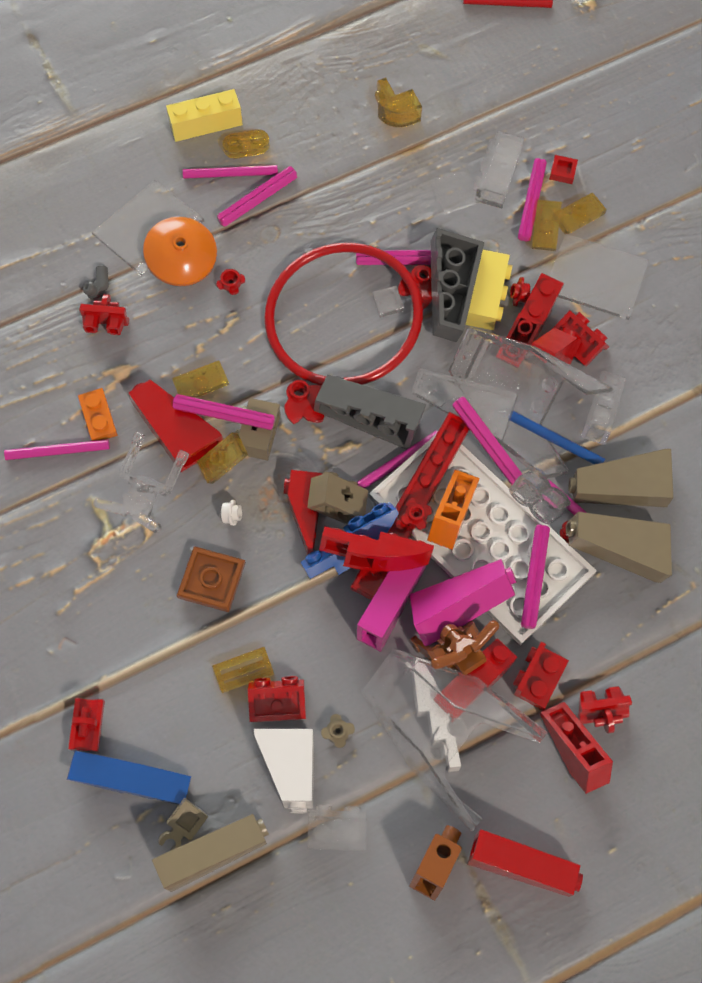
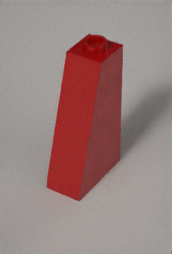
[128,380,224,472]
[467,829,583,897]

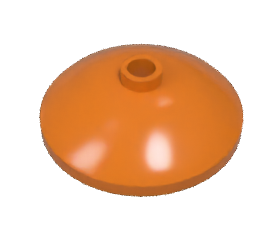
[143,217,217,286]

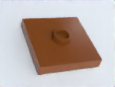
[177,546,246,612]

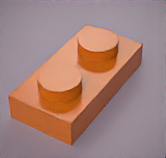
[78,388,118,441]

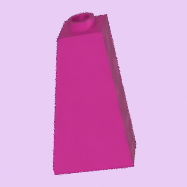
[410,559,517,646]
[357,565,426,652]

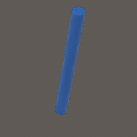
[508,411,605,465]

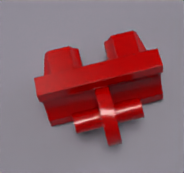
[79,294,129,335]
[578,686,632,734]
[68,698,105,752]

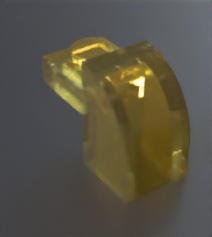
[375,78,422,127]

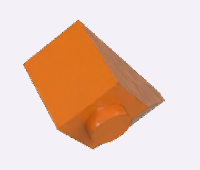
[427,470,480,550]

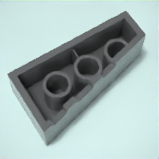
[430,228,484,342]
[314,374,426,449]

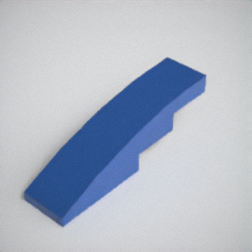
[66,751,191,805]

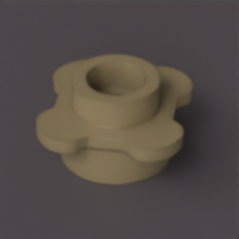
[321,714,355,748]

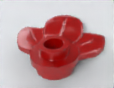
[398,265,432,310]
[284,380,324,424]

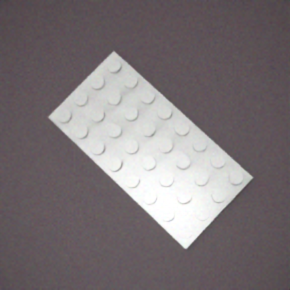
[369,435,597,646]

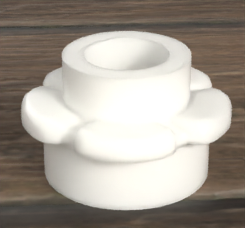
[221,500,242,526]

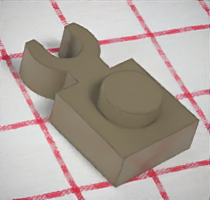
[158,798,208,851]

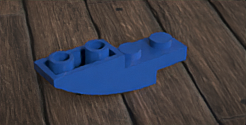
[301,502,399,579]

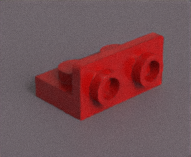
[551,310,609,367]
[513,641,569,711]
[248,676,306,722]

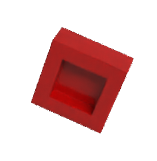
[549,155,578,184]

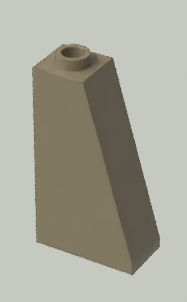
[568,449,673,507]
[566,512,672,583]
[152,814,269,892]

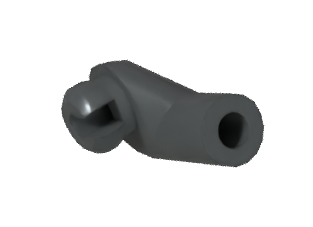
[83,266,109,298]

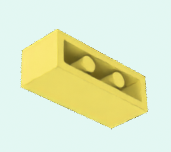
[166,89,243,142]
[466,250,513,331]

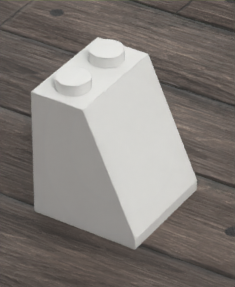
[254,729,314,814]

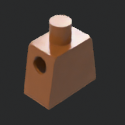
[409,825,462,901]

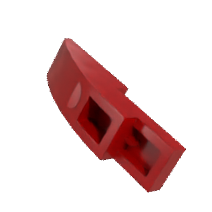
[496,273,564,368]
[319,526,434,572]

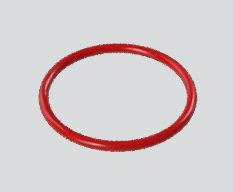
[264,243,423,385]

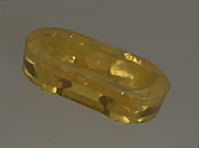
[223,129,270,159]

